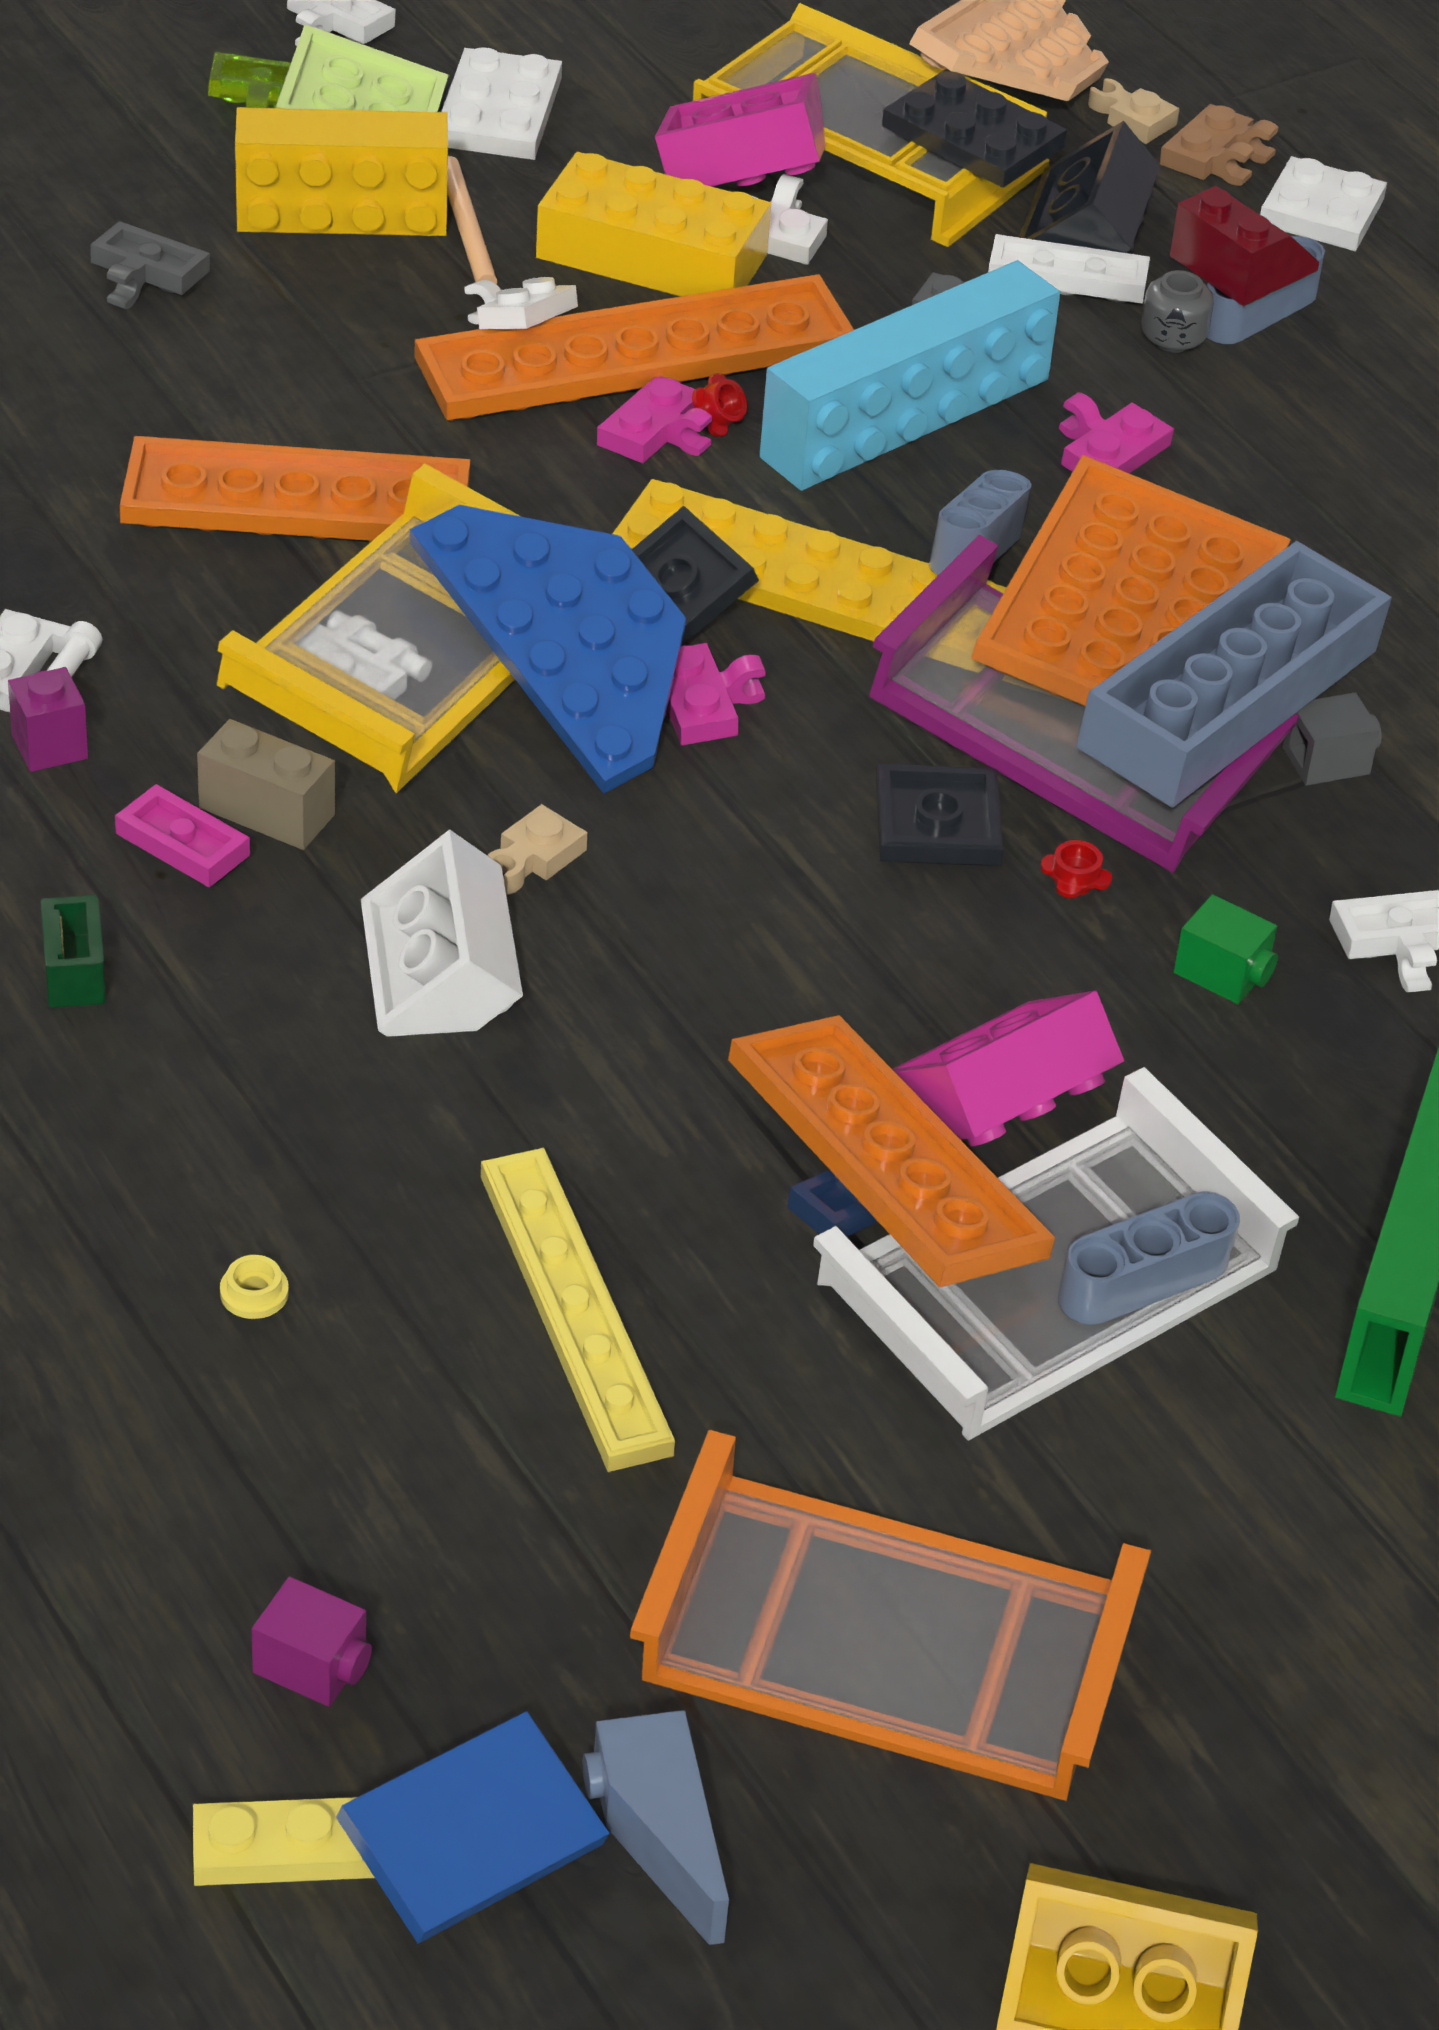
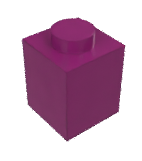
[8,667,88,772]
[252,1576,372,1707]

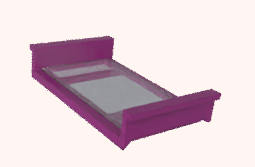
[869,535,1300,873]

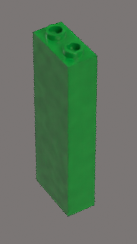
[1335,1048,1439,1417]

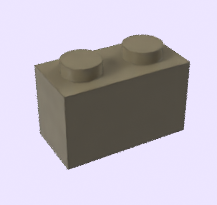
[197,719,335,850]

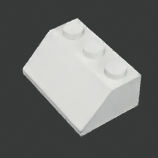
[361,829,523,1036]

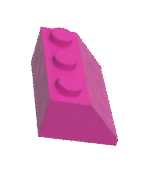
[655,73,825,188]
[892,990,1124,1146]

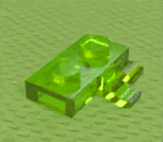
[208,52,291,108]

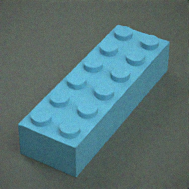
[760,260,1061,491]

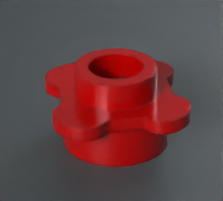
[692,373,747,437]
[1040,840,1112,898]

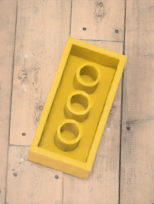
[235,107,448,236]
[536,152,772,296]

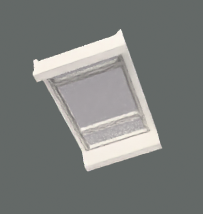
[813,1067,1299,1441]

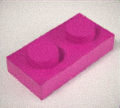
[115,784,250,888]

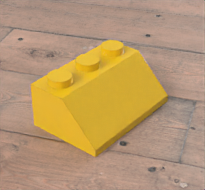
[996,1863,1258,2030]

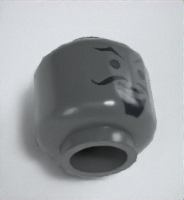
[1141,270,1214,353]

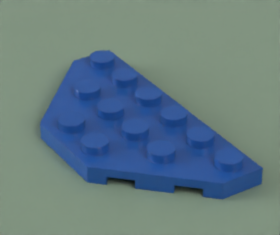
[410,505,686,794]

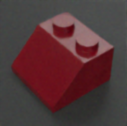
[1170,186,1319,306]

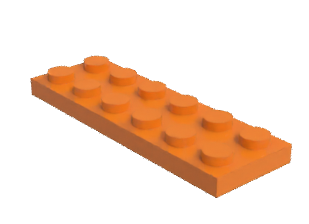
[120,436,470,542]
[728,1015,1055,1288]

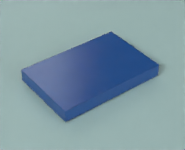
[336,1711,610,1944]

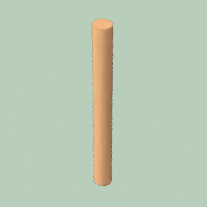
[447,156,497,285]

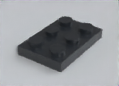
[882,69,1067,188]

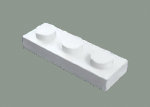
[988,234,1150,304]

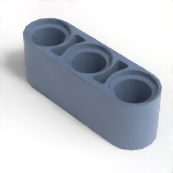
[1206,236,1325,344]
[929,470,1032,575]
[1058,1192,1240,1325]

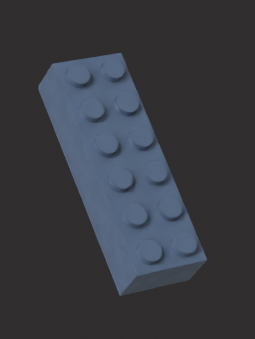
[1076,541,1392,808]

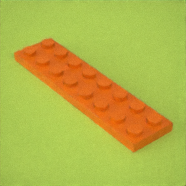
[414,274,854,421]

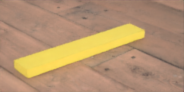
[481,1148,675,1472]

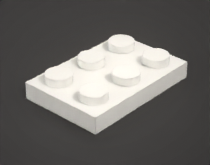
[442,48,562,160]

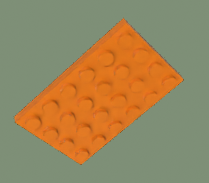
[971,455,1291,706]

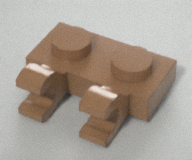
[1160,104,1279,186]

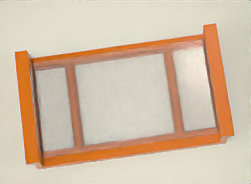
[630,1430,1151,1801]

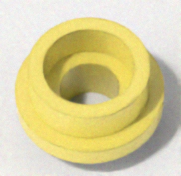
[220,1255,289,1319]

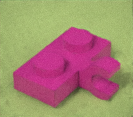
[597,376,712,463]
[1059,393,1174,473]
[667,643,766,746]

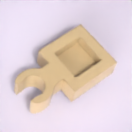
[1088,78,1179,144]
[487,804,588,895]

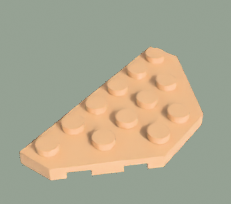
[909,0,1109,101]

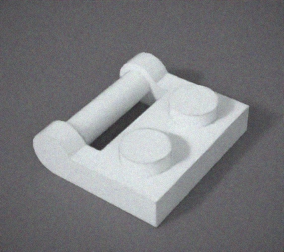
[0,609,103,712]

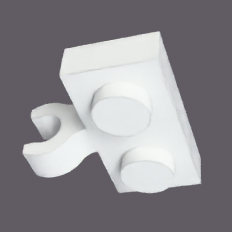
[287,0,396,46]
[752,174,828,265]
[464,277,578,329]
[1329,890,1439,992]

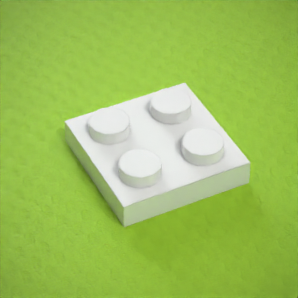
[1260,156,1387,251]

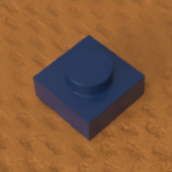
[787,1169,878,1237]

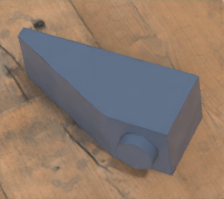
[582,1710,729,1945]

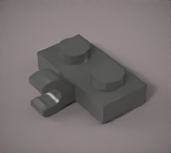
[91,221,210,309]

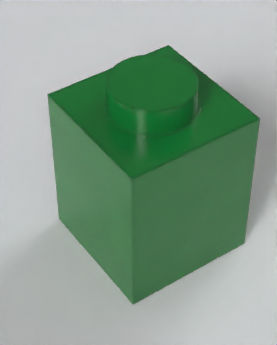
[1173,894,1278,1004]

